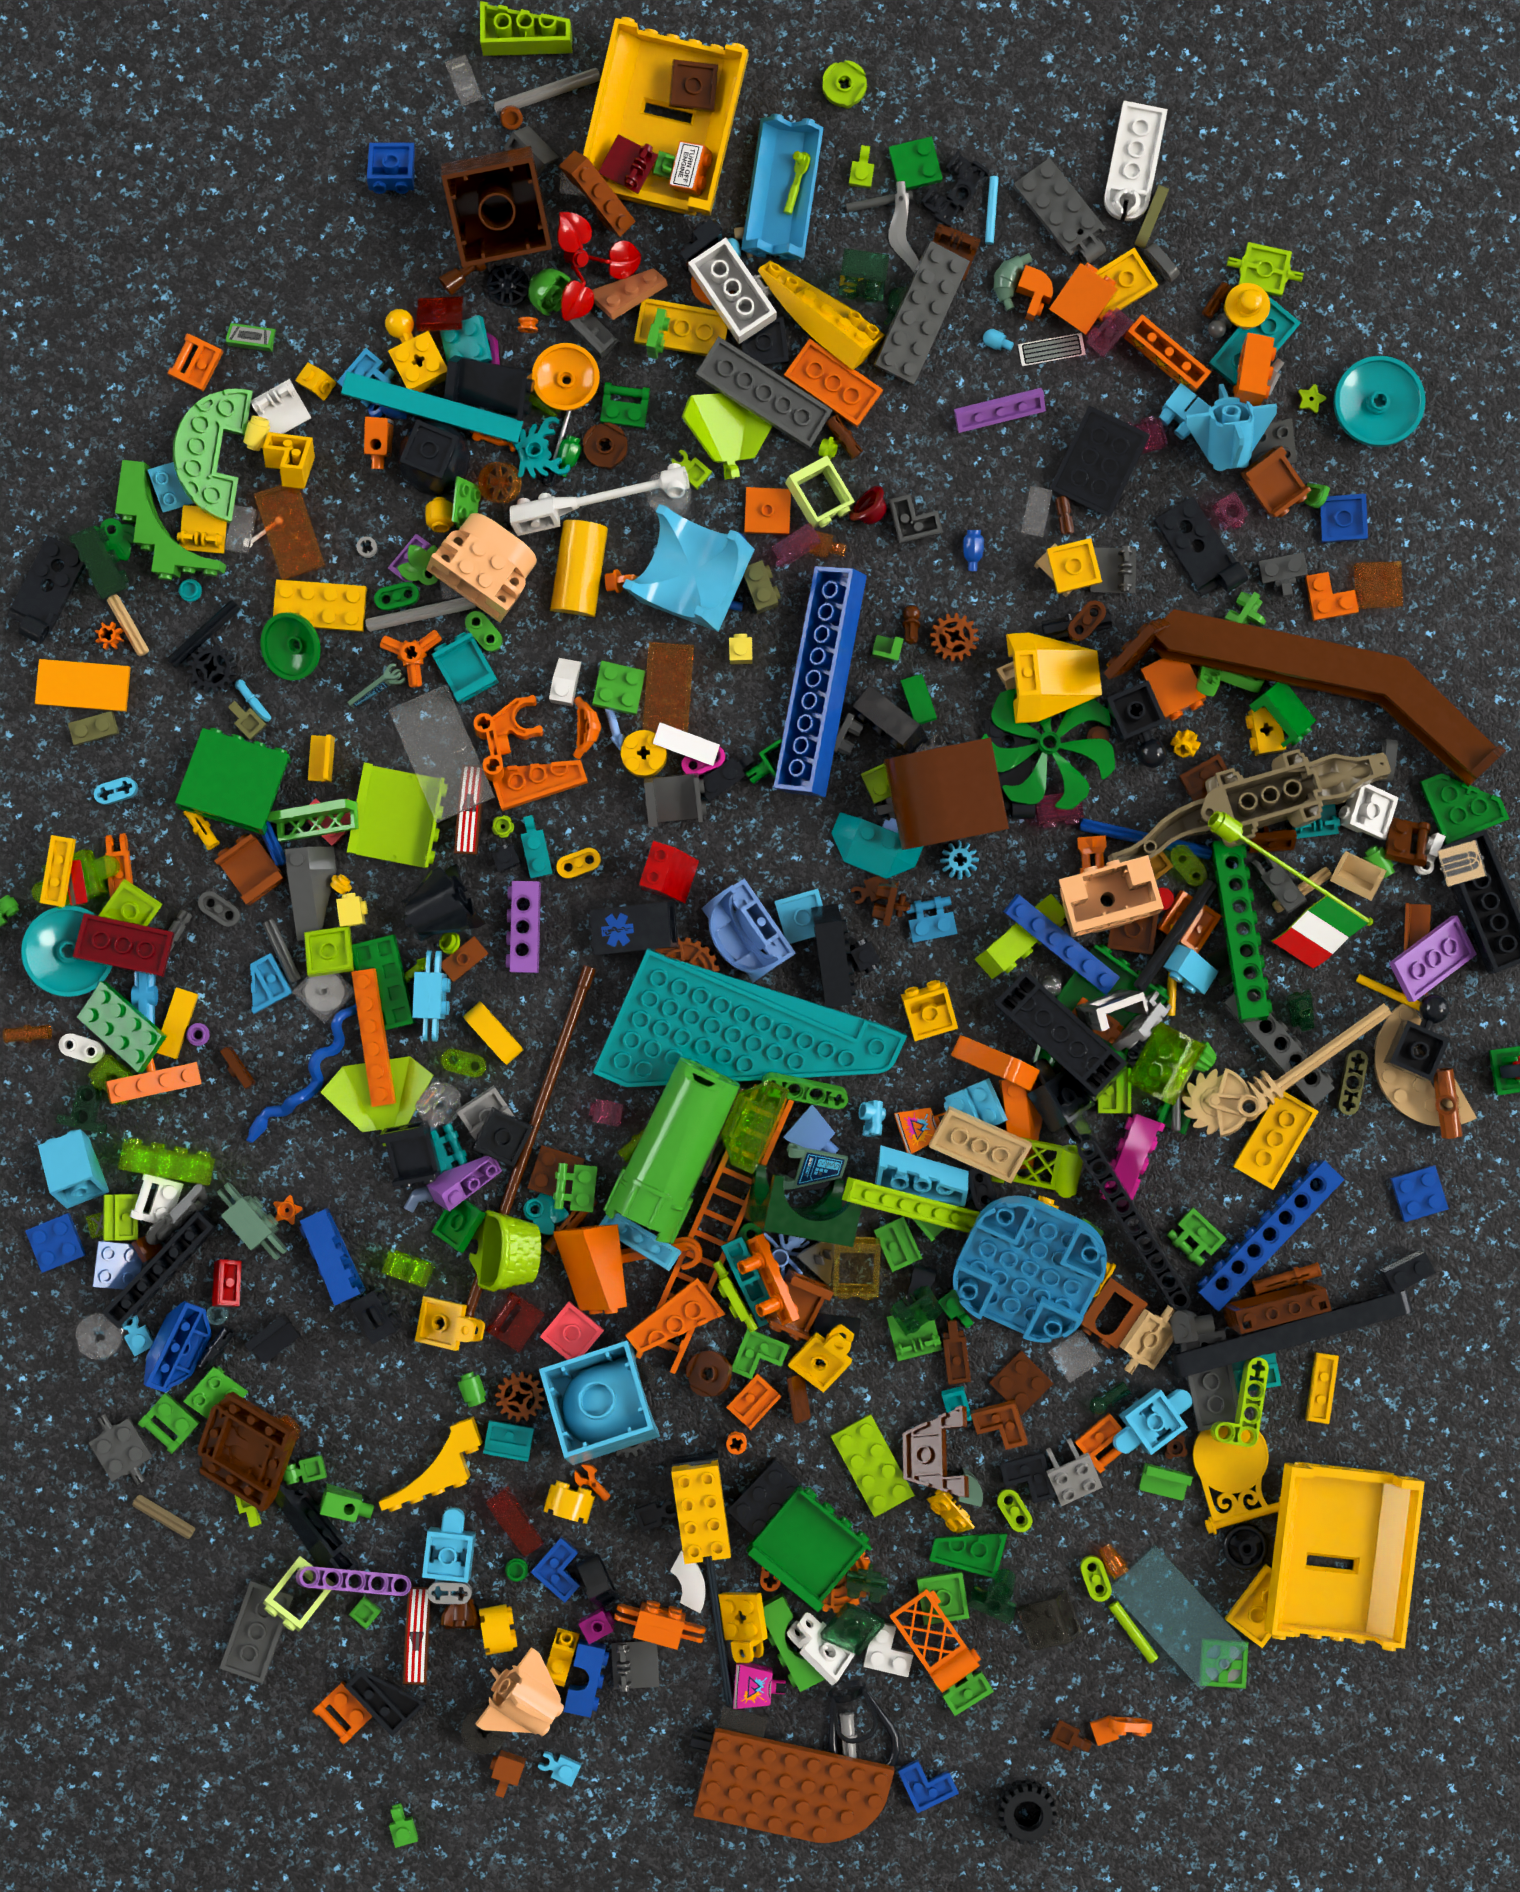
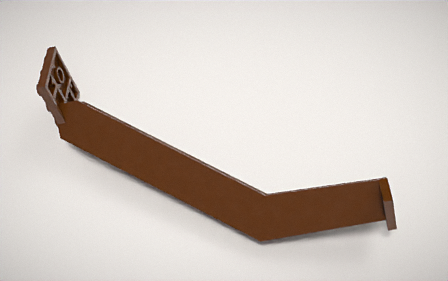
[1104,609,1506,787]

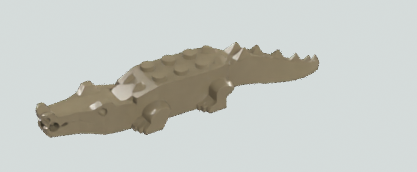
[1108,749,1391,863]

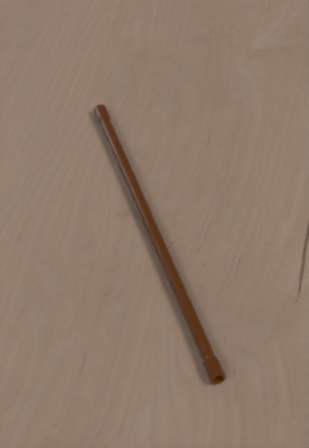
[465,965,596,1318]

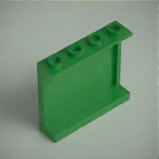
[175,728,291,835]
[1056,944,1170,1060]
[746,1485,872,1612]

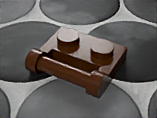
[1384,817,1431,867]

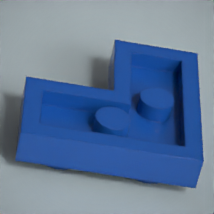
[531,1536,580,1603]
[897,1759,959,1813]

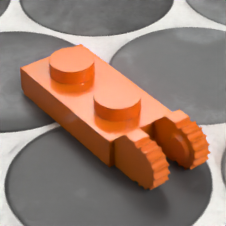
[105,833,133,898]

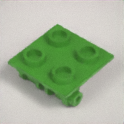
[452,476,481,529]
[887,1305,942,1361]
[183,1366,248,1419]

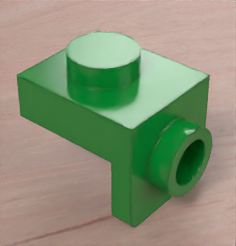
[1156,1102,1192,1135]

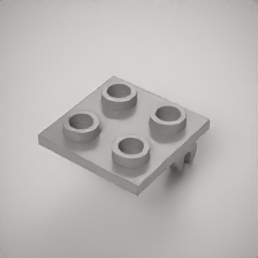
[1046,1438,1103,1506]

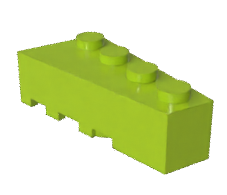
[480,1,572,56]
[975,894,1066,979]

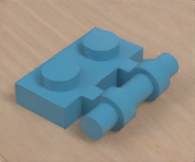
[337,348,396,408]
[906,896,957,943]

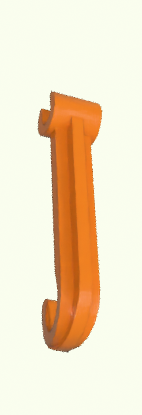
[621,1237,702,1270]

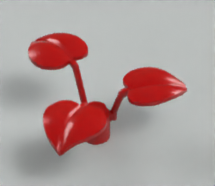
[557,212,641,321]

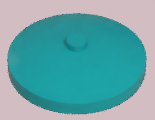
[1333,356,1425,447]
[21,906,112,997]

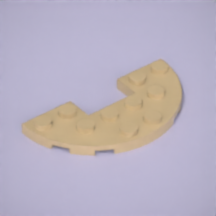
[1374,1003,1477,1126]

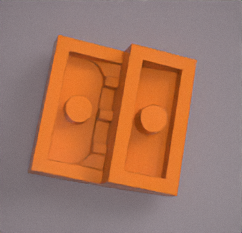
[1157,890,1222,954]

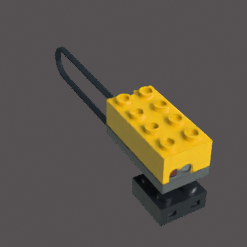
[671,1451,733,1706]

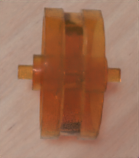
[478,462,522,503]

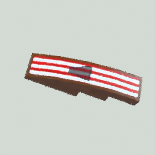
[454,765,485,855]
[403,1587,431,1685]

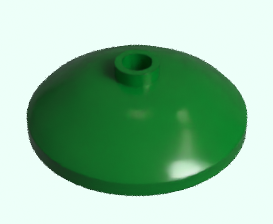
[261,612,320,680]

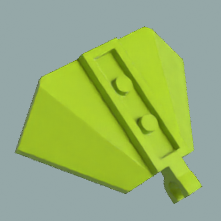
[682,393,772,480]
[321,1056,434,1146]

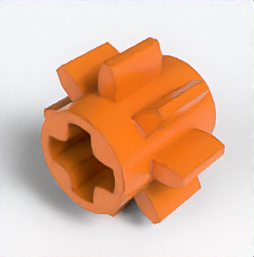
[95,622,124,650]

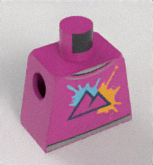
[733,1662,786,1709]

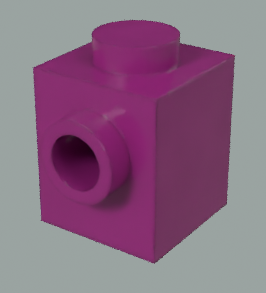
[578,1607,616,1644]

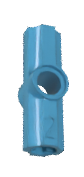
[131,971,158,1025]

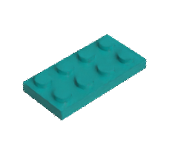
[1208,296,1301,386]

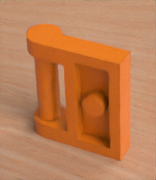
[167,334,223,392]
[1074,1413,1122,1474]
[312,1681,373,1745]

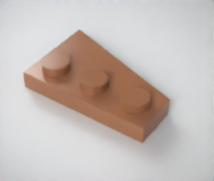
[592,268,668,320]

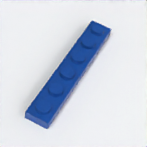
[1003,894,1120,995]

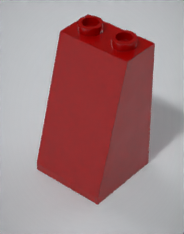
[639,841,699,903]

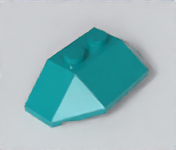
[831,812,923,879]

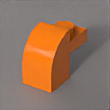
[1016,265,1053,322]

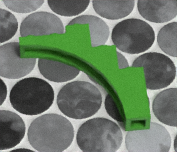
[115,460,226,581]

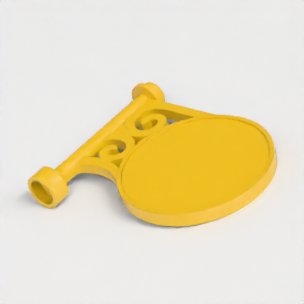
[1192,1427,1280,1535]

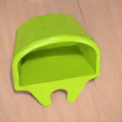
[469,1210,541,1292]

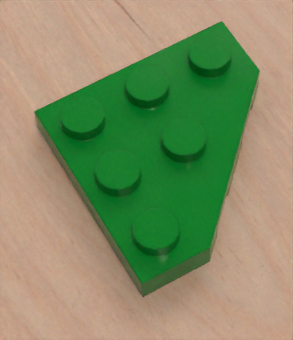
[1419,773,1509,845]

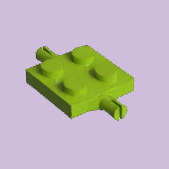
[1226,242,1304,297]
[712,1260,758,1333]

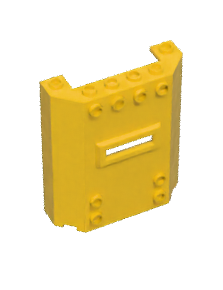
[583,17,749,216]
[1264,1462,1425,1651]

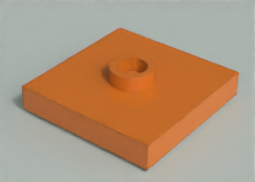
[744,487,791,535]

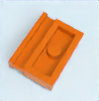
[726,1373,782,1430]

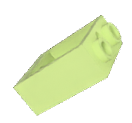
[785,456,855,529]
[263,1556,334,1632]

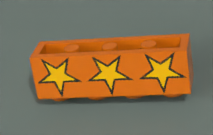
[1124,314,1211,393]

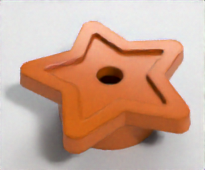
[273,1195,302,1225]

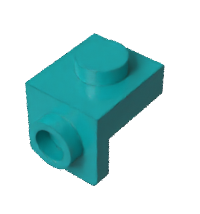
[941,1386,972,1421]

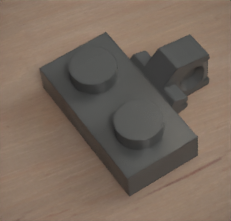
[1259,552,1308,597]

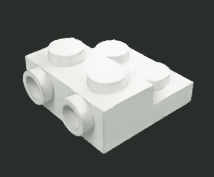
[1339,784,1398,840]

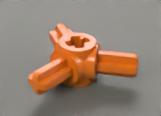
[380,630,442,688]

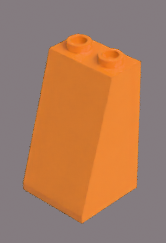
[553,1224,627,1314]

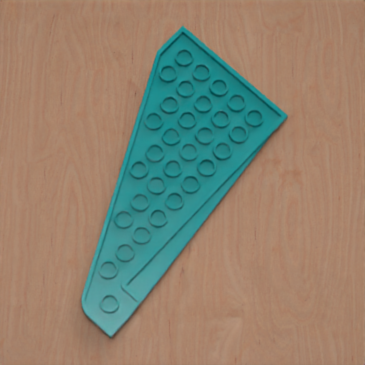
[593,948,907,1087]

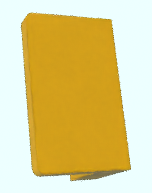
[308,734,335,782]

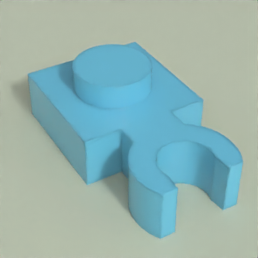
[123,1315,154,1357]
[538,1751,581,1787]

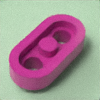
[682,746,725,775]

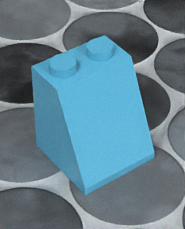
[38,1129,109,1209]

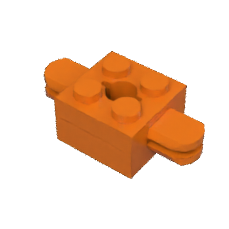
[614,1600,706,1650]

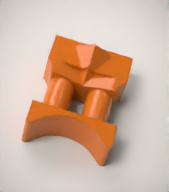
[1077,835,1107,874]

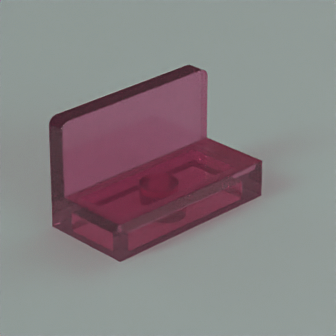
[772,523,822,567]

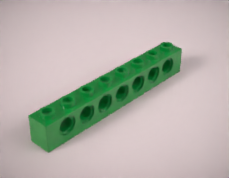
[1211,841,1272,1023]

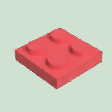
[540,1301,604,1360]

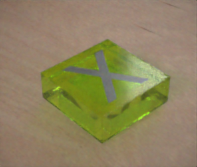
[86,1212,103,1239]

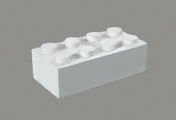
[688,238,777,344]

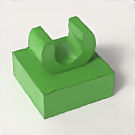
[652,151,676,180]

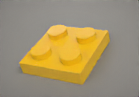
[1046,538,1102,594]

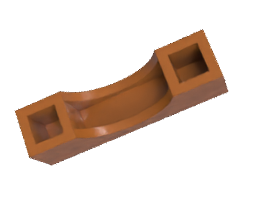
[559,150,636,237]

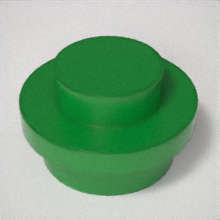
[505,1558,528,1582]

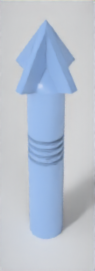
[605,709,624,751]

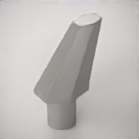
[1267,358,1284,395]

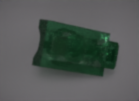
[1287,989,1315,1032]
[846,1563,888,1603]

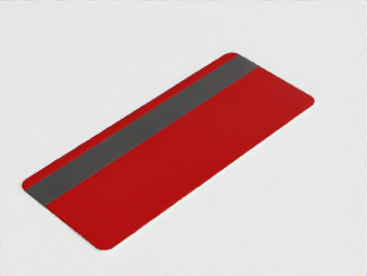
[68,860,88,905]

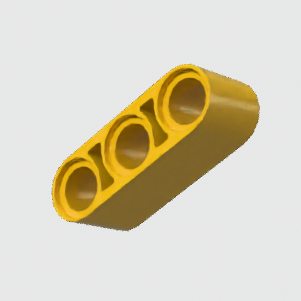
[463,1001,524,1065]

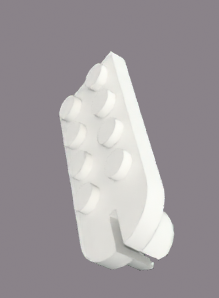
[1104,101,1168,221]

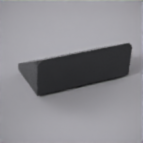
[813,1313,861,1342]

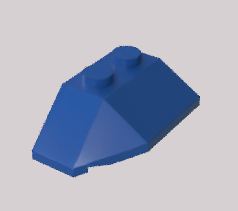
[144,1301,212,1392]

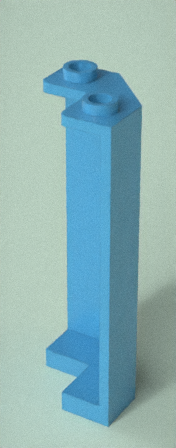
[741,114,824,261]

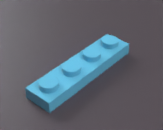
[600,1213,681,1271]

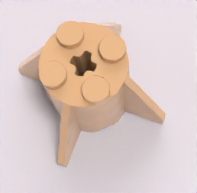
[475,1647,564,1736]

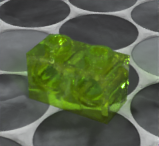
[381,1249,435,1288]

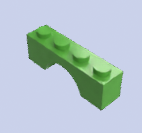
[763,1592,825,1692]

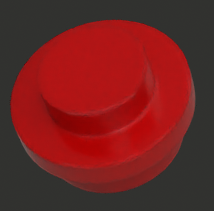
[1158,888,1174,910]

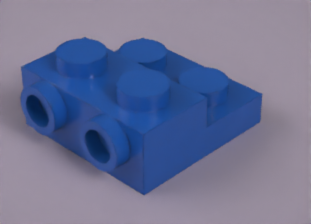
[367,143,415,194]

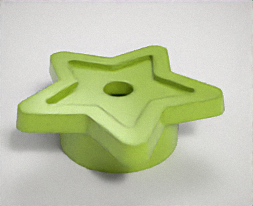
[1298,384,1326,413]

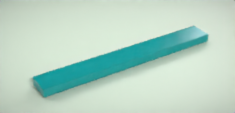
[341,371,523,444]

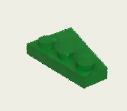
[929,1533,1007,1579]

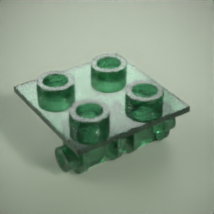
[889,1285,944,1336]

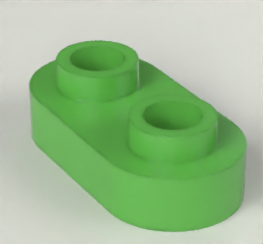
[465,611,503,652]

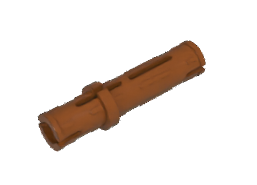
[543,1200,598,1255]
[1251,1262,1322,1295]

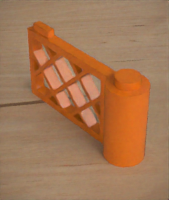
[889,1588,981,1693]

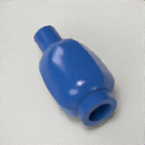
[963,530,984,571]

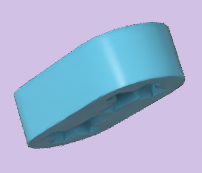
[94,777,138,805]

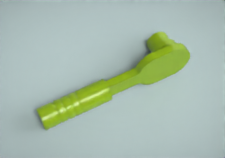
[783,151,811,215]

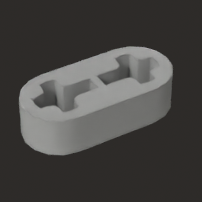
[427,1581,472,1604]

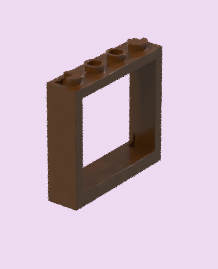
[1222,1281,1332,1334]

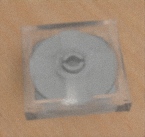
[292,973,355,1024]

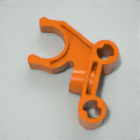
[474,695,543,782]

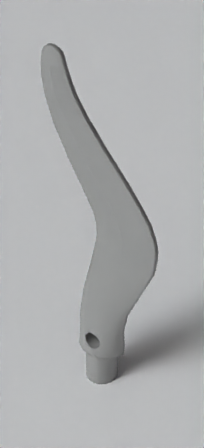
[888,181,920,273]

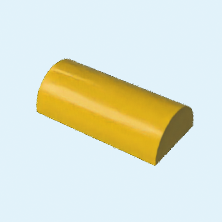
[550,520,608,617]

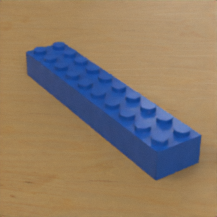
[773,566,867,797]

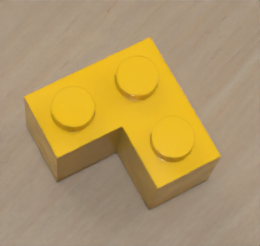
[263,432,315,489]

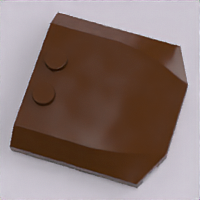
[198,1392,297,1512]

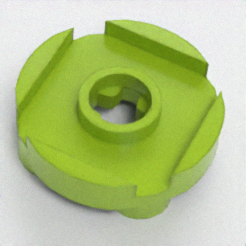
[823,61,867,109]

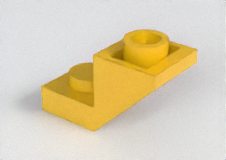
[546,1628,580,1687]

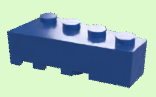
[299,1208,366,1306]

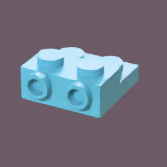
[944,1078,1008,1126]

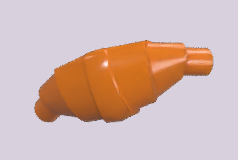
[573,696,601,759]

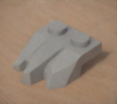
[456,1085,515,1140]

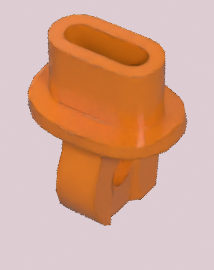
[605,569,639,593]

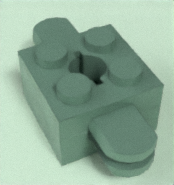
[217,1182,287,1260]

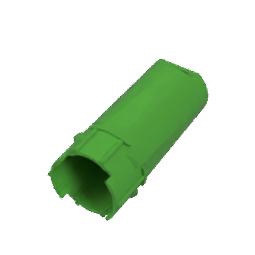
[603,1057,740,1244]

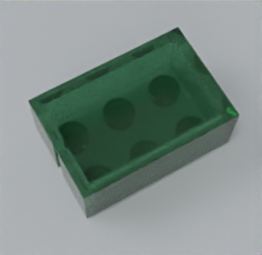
[838,248,890,303]

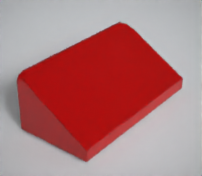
[212,1259,242,1307]

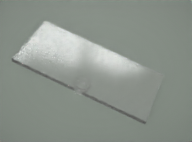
[389,684,495,823]

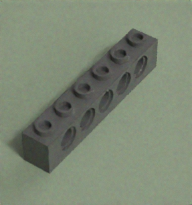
[1221,991,1335,1106]

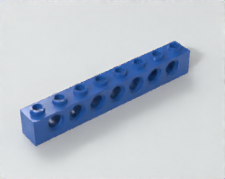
[1195,1160,1345,1312]

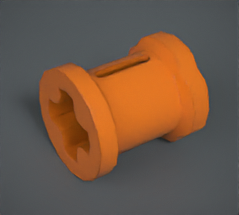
[726,1431,747,1455]

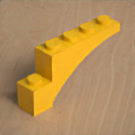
[379,1416,483,1512]

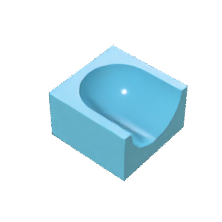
[539,1341,660,1465]

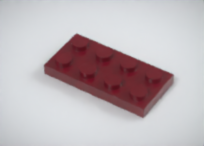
[73,913,175,977]

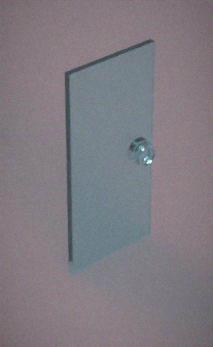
[1111,1545,1248,1691]

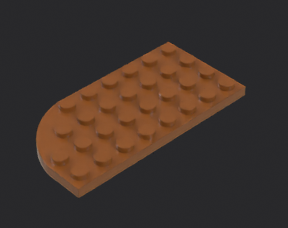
[694,1727,895,1843]

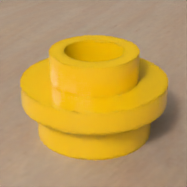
[330,874,352,894]

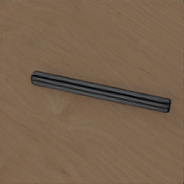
[1133,878,1217,992]

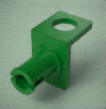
[746,739,782,784]

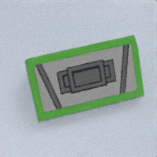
[225,323,276,352]

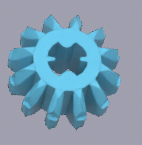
[940,841,979,880]

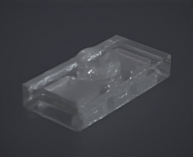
[225,505,257,554]

